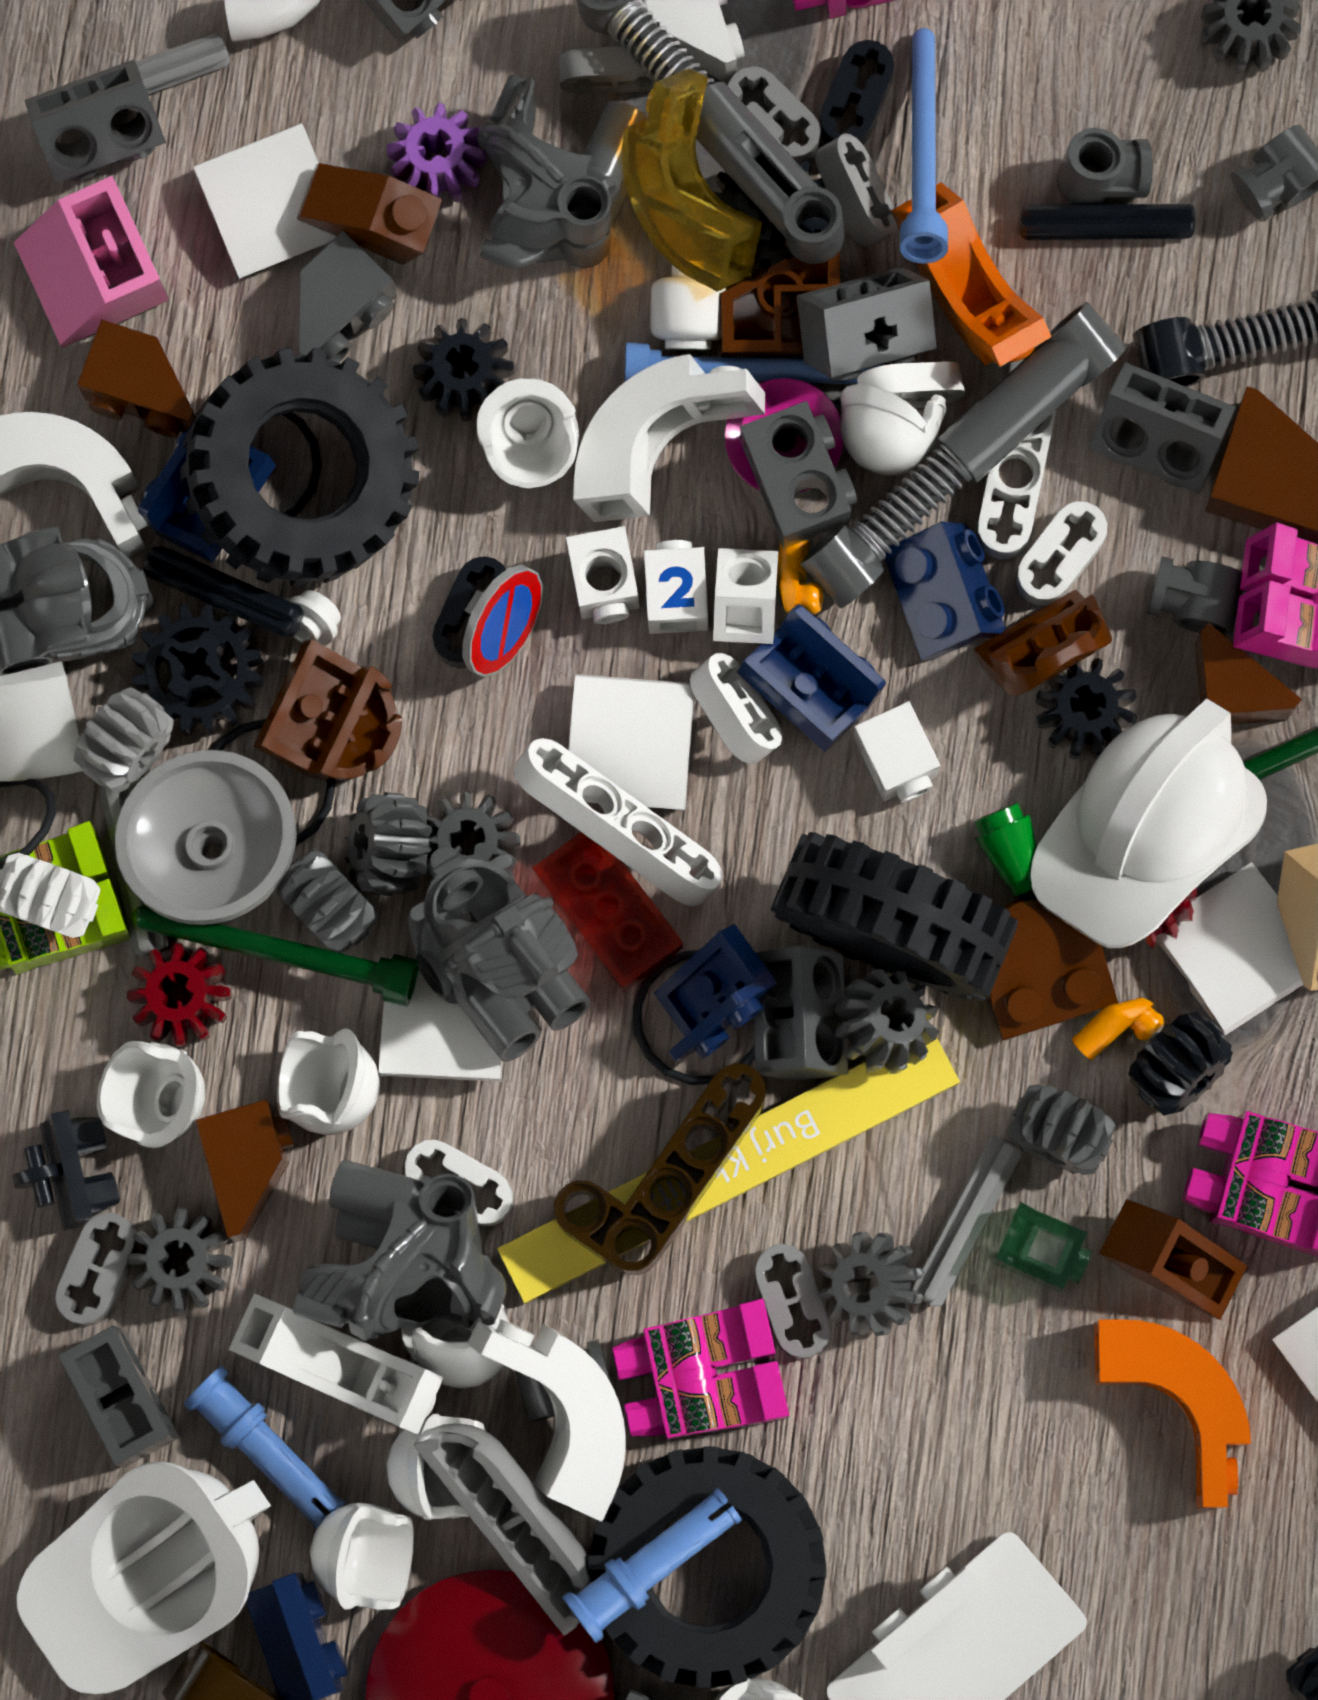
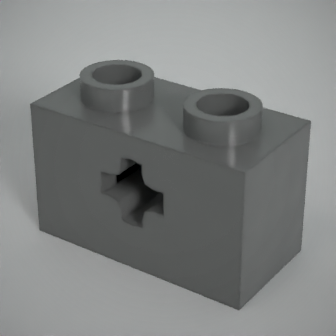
[796,267,937,381]

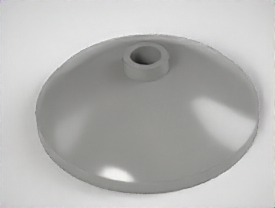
[115,750,297,925]

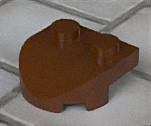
[974,589,1112,696]
[253,639,402,781]
[988,896,1118,1040]

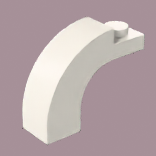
[573,354,765,522]
[0,412,148,558]
[228,1293,444,1435]
[467,1319,626,1522]

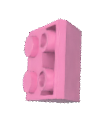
[13,176,169,348]

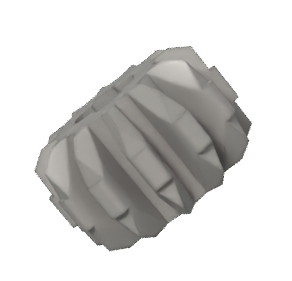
[74,687,174,794]

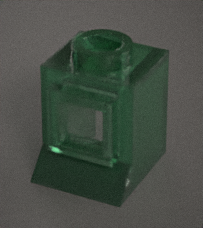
[992,1201,1092,1293]

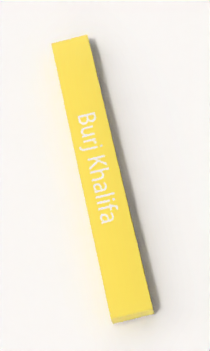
[497,1038,960,1304]

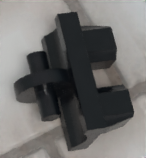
[12,1110,120,1230]

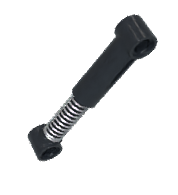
[1133,290,1318,387]

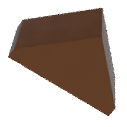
[1194,623,1302,725]

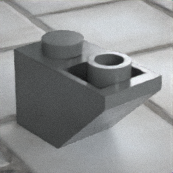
[299,231,397,363]

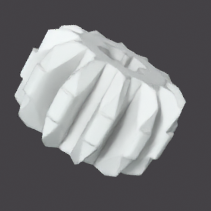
[0,853,101,938]

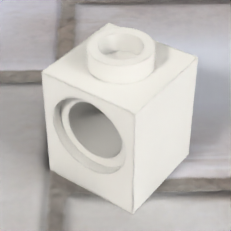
[566,526,640,624]
[713,548,778,644]
[853,701,941,803]

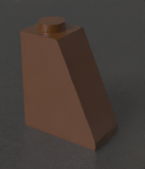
[1205,386,1318,544]

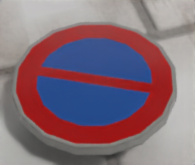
[462,564,543,677]

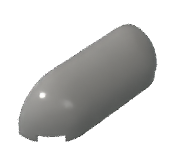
[413,1423,593,1636]

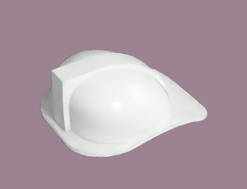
[1031,699,1267,948]
[17,1462,271,1694]

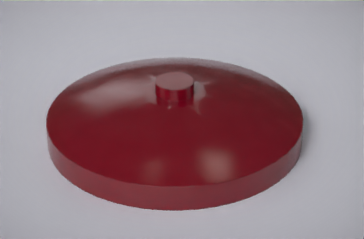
[366,1570,615,1700]

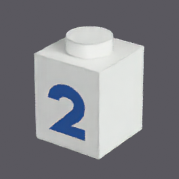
[644,540,709,634]

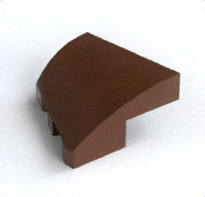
[721,252,840,357]

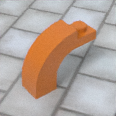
[891,182,1051,367]
[1094,1319,1251,1508]

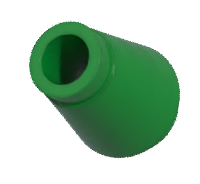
[974,802,1037,897]

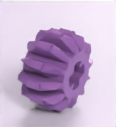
[386,102,487,202]

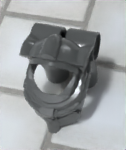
[477,75,650,269]
[0,526,155,676]
[408,847,591,1062]
[293,1160,506,1341]

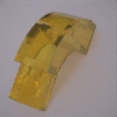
[622,68,762,292]

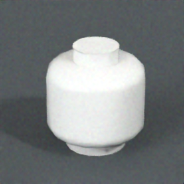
[650,265,727,350]

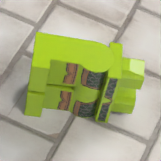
[0,821,131,975]

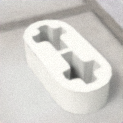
[857,361,965,408]
[1016,501,1107,606]
[690,653,782,764]
[405,1140,514,1226]

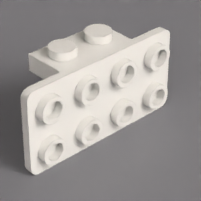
[827,1532,1087,1700]

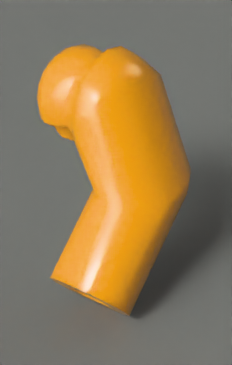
[777,540,823,615]
[1072,997,1164,1060]

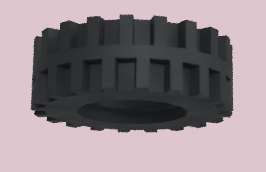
[180,348,420,587]
[770,832,1018,1001]
[588,1446,827,1688]

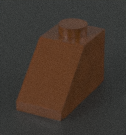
[296,163,443,265]
[195,1099,294,1242]
[1099,1199,1247,1320]

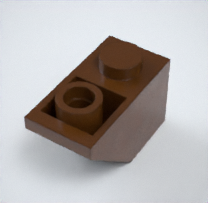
[77,319,196,438]

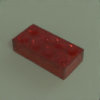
[532,832,684,993]

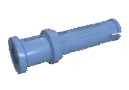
[183,1365,346,1530]
[562,1488,742,1643]

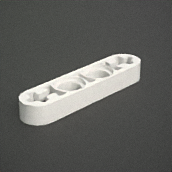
[977,342,1056,559]
[513,738,722,906]

